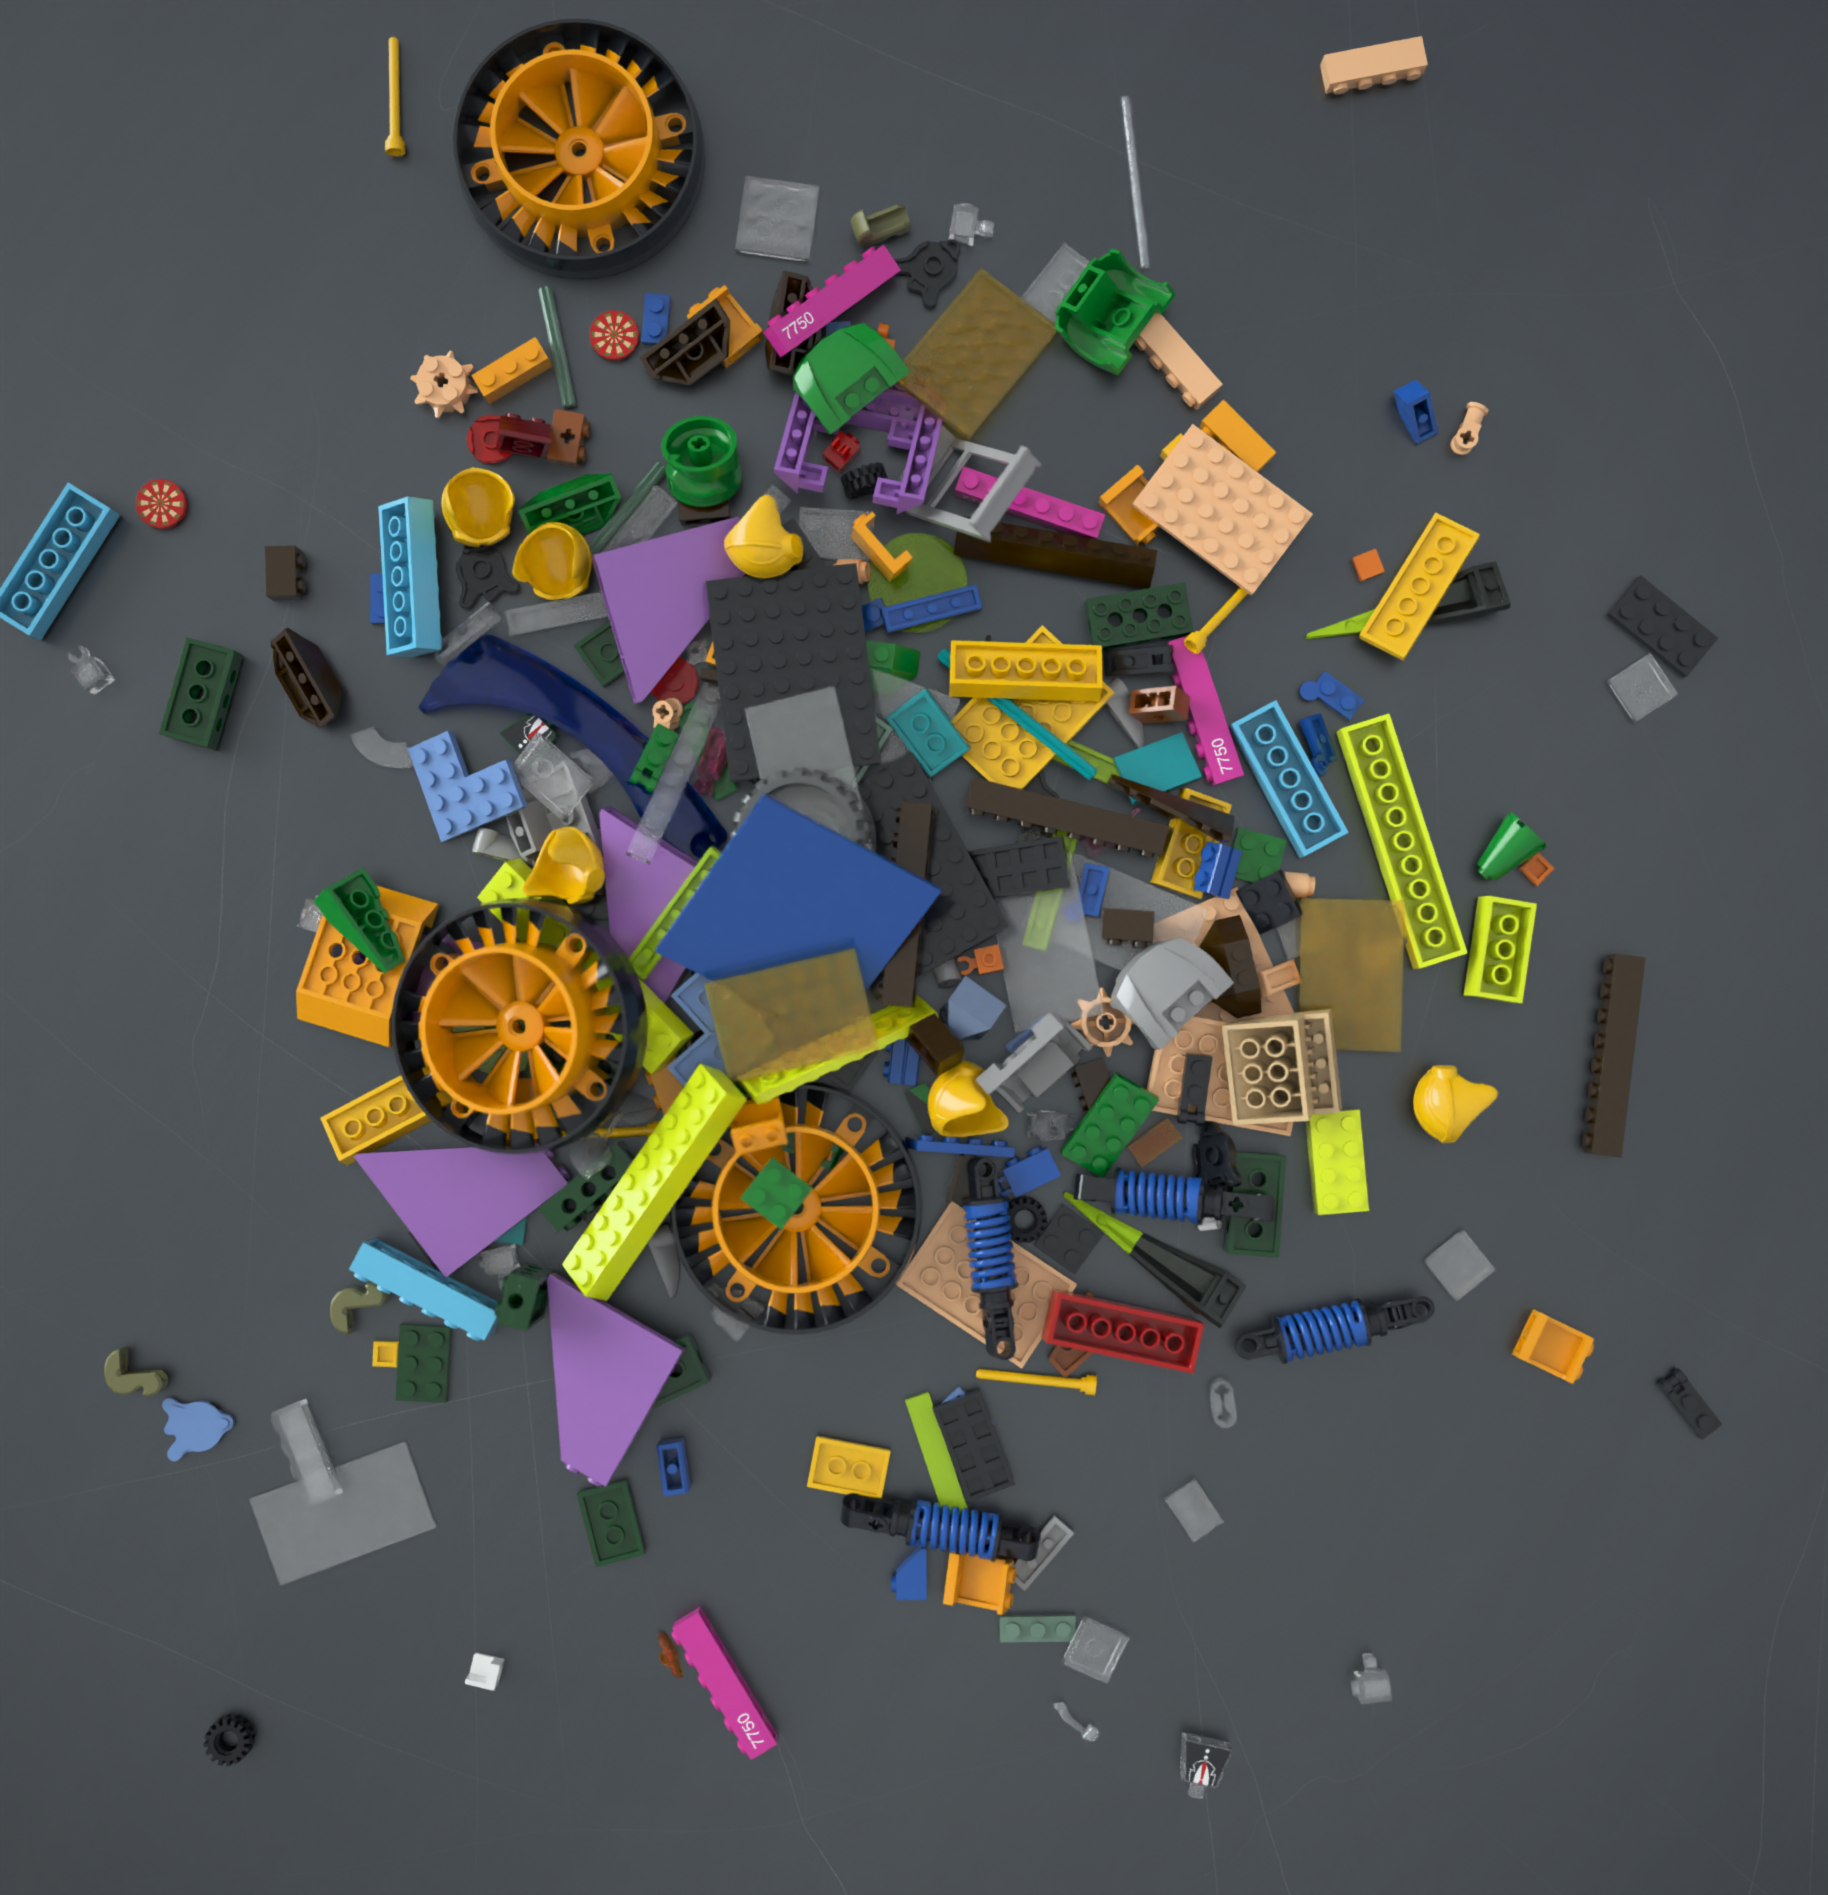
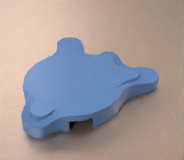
[162,1397,235,1461]

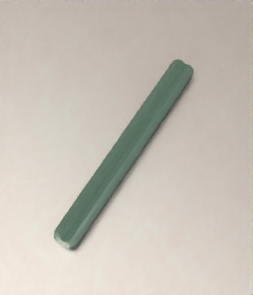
[539,286,576,408]
[589,462,666,556]

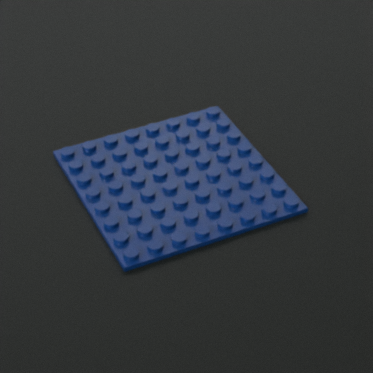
[655,794,941,1036]

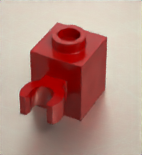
[822,431,861,475]

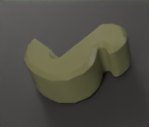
[850,205,912,246]
[330,1282,390,1334]
[104,1346,169,1397]

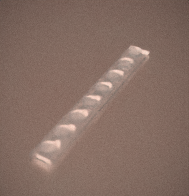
[626,682,721,865]

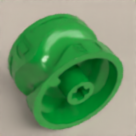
[661,416,742,507]

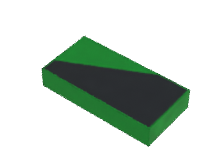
[903,1082,936,1135]

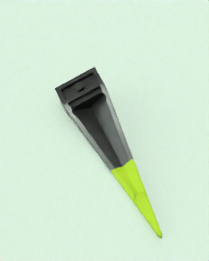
[1306,561,1511,639]
[1063,1192,1246,1328]

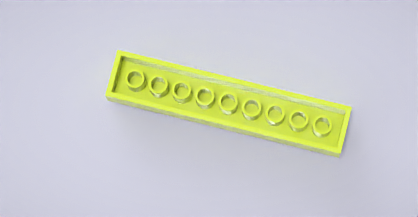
[1336,714,1467,969]
[477,858,694,1075]
[562,1063,747,1301]

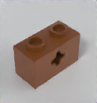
[546,409,590,469]
[1129,686,1190,724]

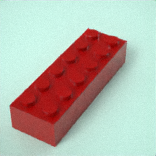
[1042,1288,1204,1374]

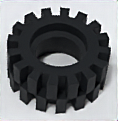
[840,462,888,499]
[1007,1196,1047,1243]
[204,1714,255,1766]

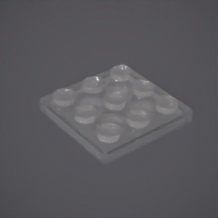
[735,176,820,262]

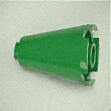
[1477,811,1548,881]

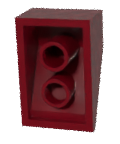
[495,413,551,459]

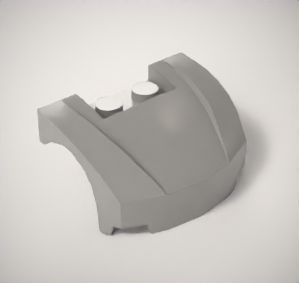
[506,758,603,866]
[1110,938,1234,1050]
[976,1012,1092,1113]

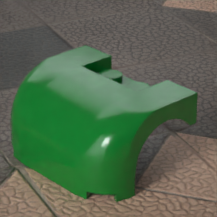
[1054,249,1176,376]

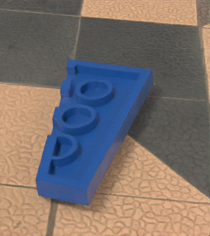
[905,1135,1015,1158]

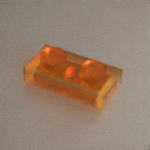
[1127,1117,1183,1168]

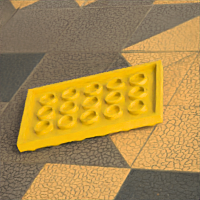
[951,625,1115,790]

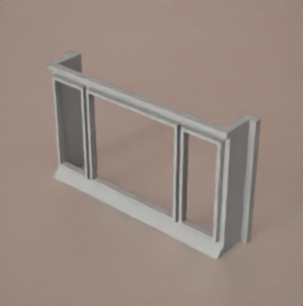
[896,425,1041,542]

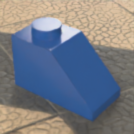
[1393,380,1439,444]
[891,1546,927,1600]

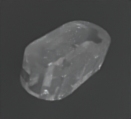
[1209,1378,1237,1428]

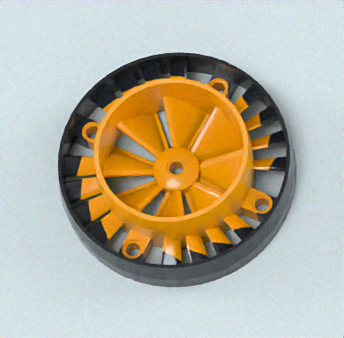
[453,19,705,279]
[391,898,648,1154]
[669,1082,923,1335]

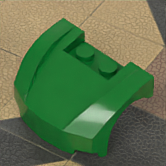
[793,323,910,434]

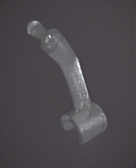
[1054,1702,1100,1741]

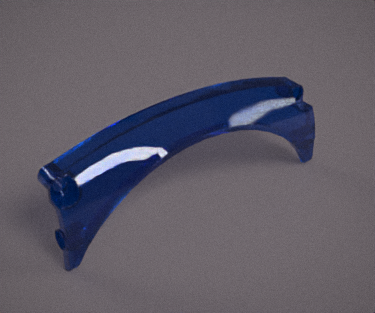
[418,633,727,862]

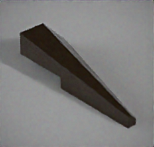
[1107,774,1234,843]

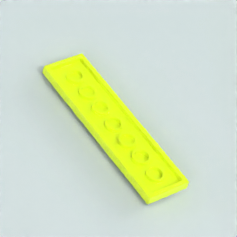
[737,994,939,1105]

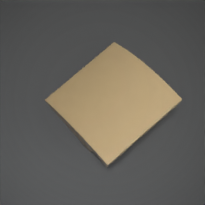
[1222,1009,1342,1125]

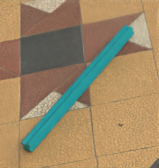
[937,648,1097,780]

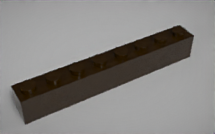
[953,516,1157,589]
[964,777,1169,858]
[878,801,934,1008]
[1582,954,1645,1158]

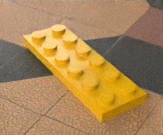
[1359,512,1480,661]

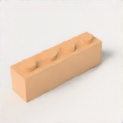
[1320,36,1428,94]
[1134,312,1223,410]

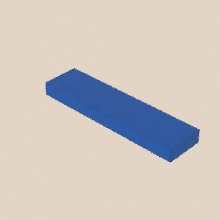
[880,584,983,633]

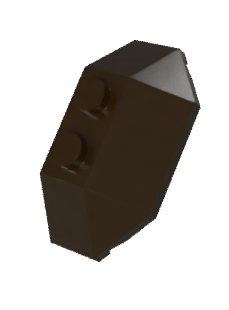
[765,270,822,376]
[639,299,730,386]
[270,628,343,728]
[1199,915,1262,1018]

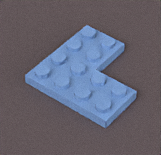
[408,731,528,842]
[667,973,777,1086]

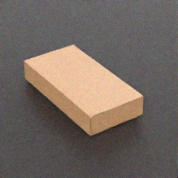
[1257,959,1302,998]

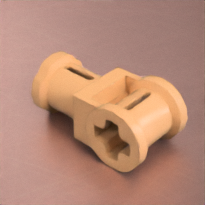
[1450,402,1489,455]
[652,697,683,749]

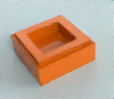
[1351,549,1385,582]
[1518,853,1555,887]

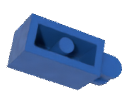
[998,1145,1061,1197]

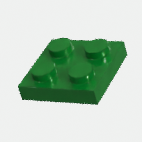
[1232,827,1287,883]
[741,1157,813,1229]

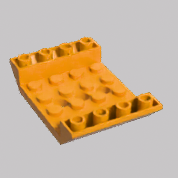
[296,885,439,1048]

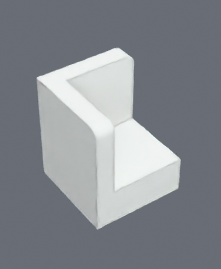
[465,1652,504,1691]

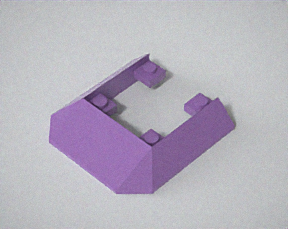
[774,377,946,514]

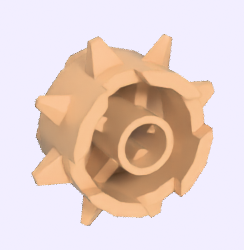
[410,351,478,418]
[1071,988,1134,1057]

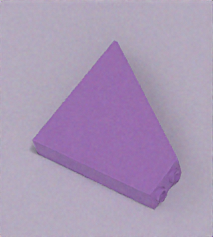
[591,516,746,703]
[599,806,699,1005]
[354,1144,571,1278]
[547,1273,685,1487]

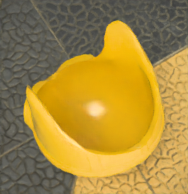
[441,467,515,547]
[724,495,803,578]
[512,522,592,601]
[523,827,605,905]
[927,1060,1009,1137]
[1413,1065,1498,1143]

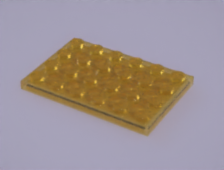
[895,268,1058,440]
[1299,898,1405,1052]
[704,948,879,1082]

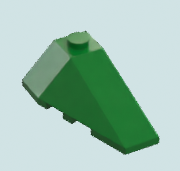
[313,867,405,974]

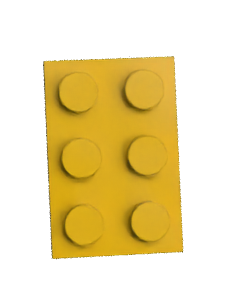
[807,1435,891,1498]

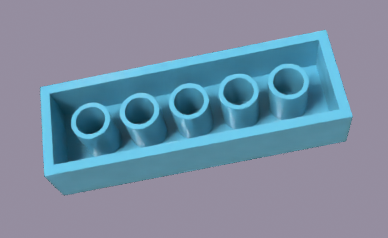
[0,482,120,641]
[378,496,442,657]
[1228,700,1349,859]
[349,1238,499,1341]

